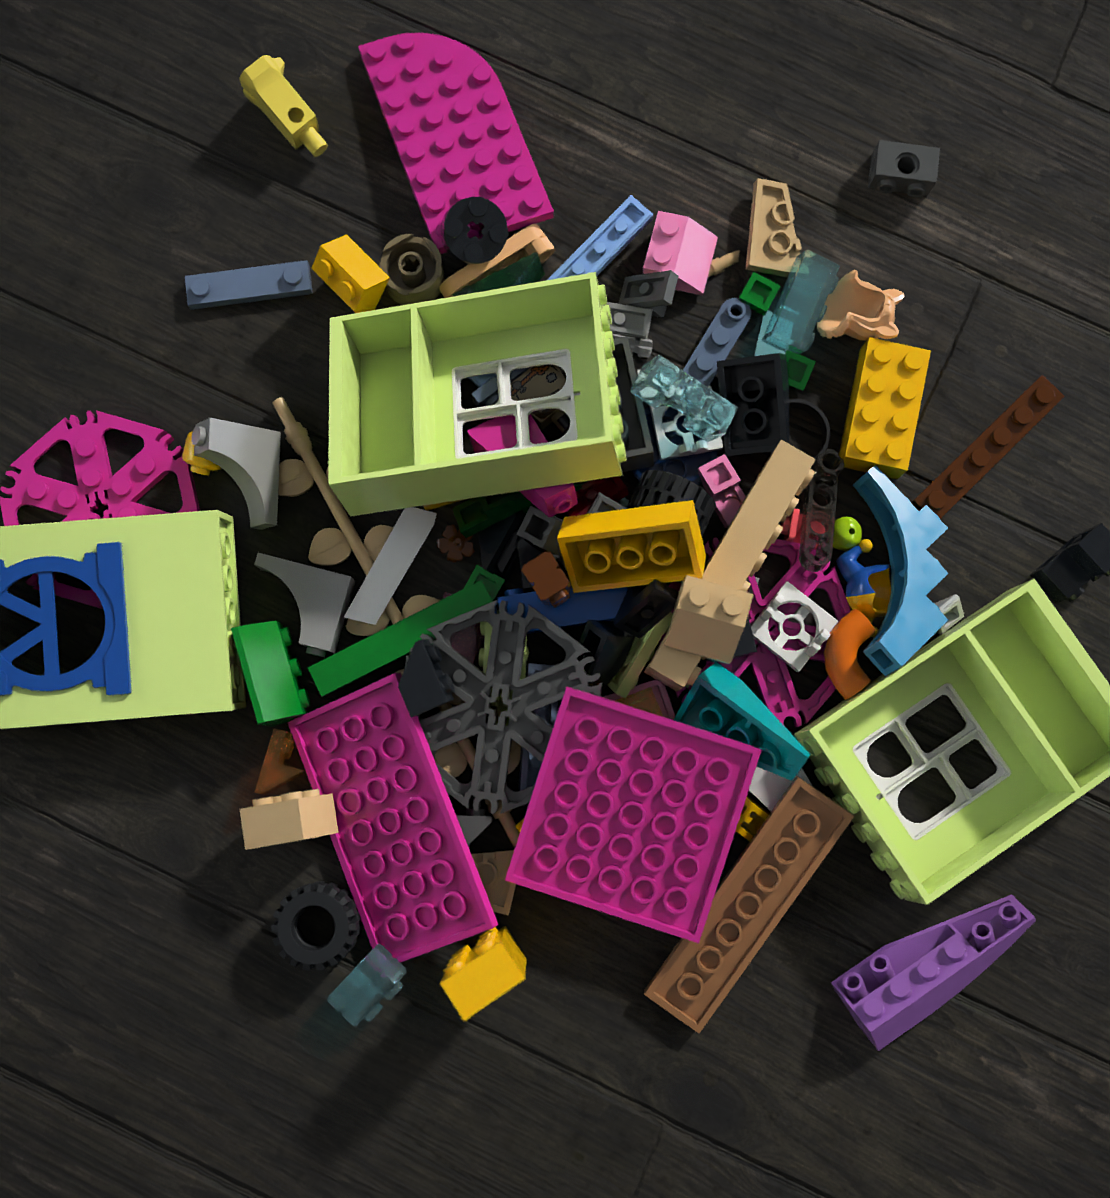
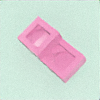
[697,454,746,529]

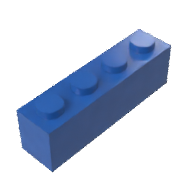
[497,581,627,634]

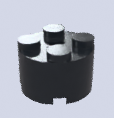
[441,197,508,264]

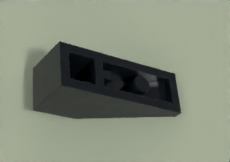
[558,620,635,709]

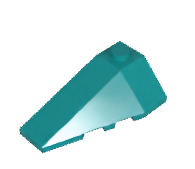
[673,662,810,781]

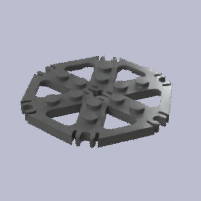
[405,600,603,814]

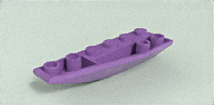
[831,895,1036,1051]

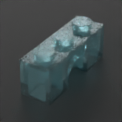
[630,355,738,442]

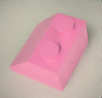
[643,211,718,296]

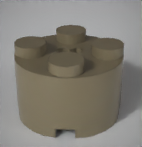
[379,234,445,305]

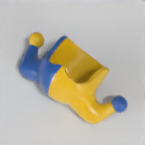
[836,539,891,638]

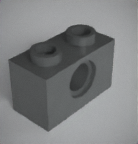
[868,140,940,197]

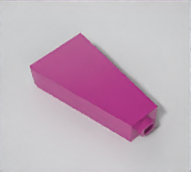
[467,414,578,518]

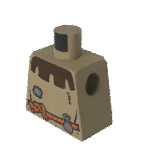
[510,365,570,434]

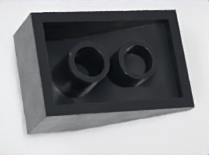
[717,353,789,456]

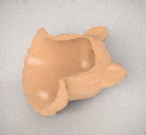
[815,270,904,341]

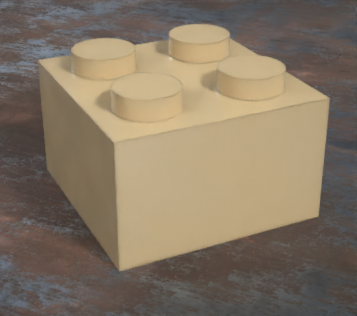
[240,789,339,850]

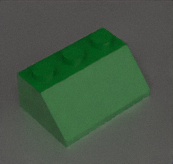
[231,621,311,727]

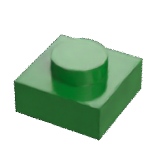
[739,272,781,316]
[785,350,816,391]
[464,565,505,601]

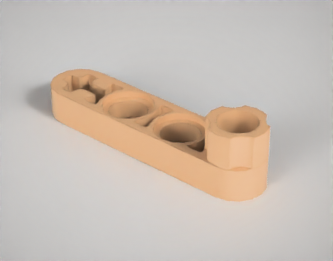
[440,223,555,298]

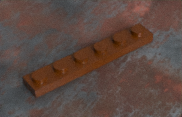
[911,375,1065,519]

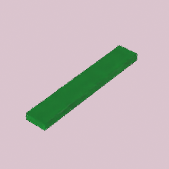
[308,580,493,697]

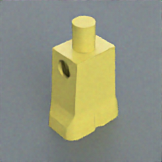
[240,55,328,157]

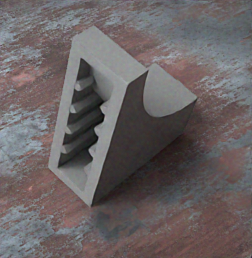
[192,418,281,530]
[254,553,356,658]

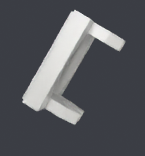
[648,385,723,461]
[751,581,838,672]

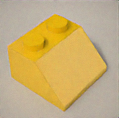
[311,235,390,313]

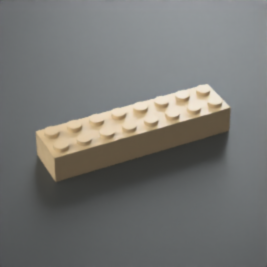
[644,440,816,692]

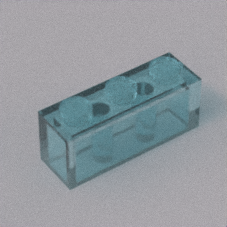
[762,249,840,354]

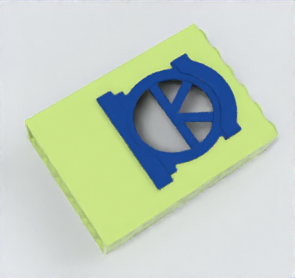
[0,510,246,729]

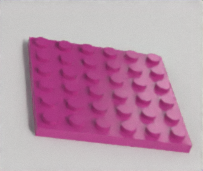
[505,686,761,943]

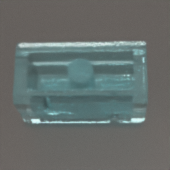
[328,944,406,1026]

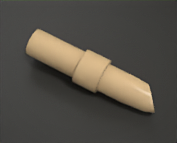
[708,250,740,277]

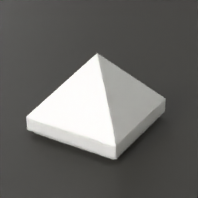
[934,594,964,635]

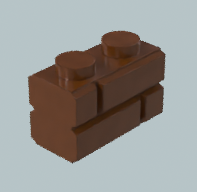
[522,551,572,608]

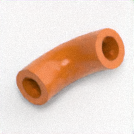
[824,609,875,700]

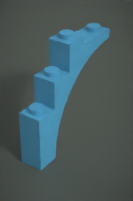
[853,465,948,676]

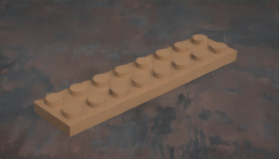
[644,776,854,1033]

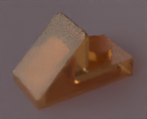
[255,728,306,794]

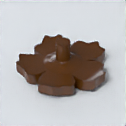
[436,524,475,563]

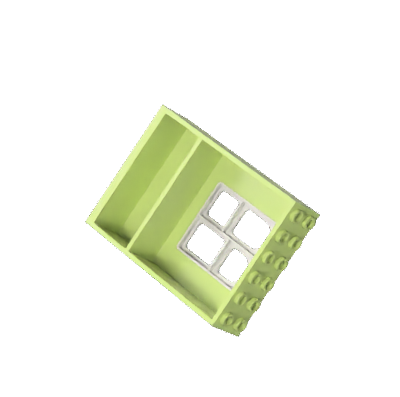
[328,272,627,516]
[794,579,1110,905]

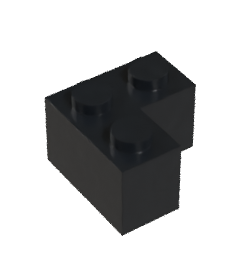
[1030,523,1110,603]

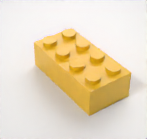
[837,337,931,479]
[557,500,706,593]
[440,926,527,1021]

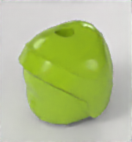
[825,516,862,551]

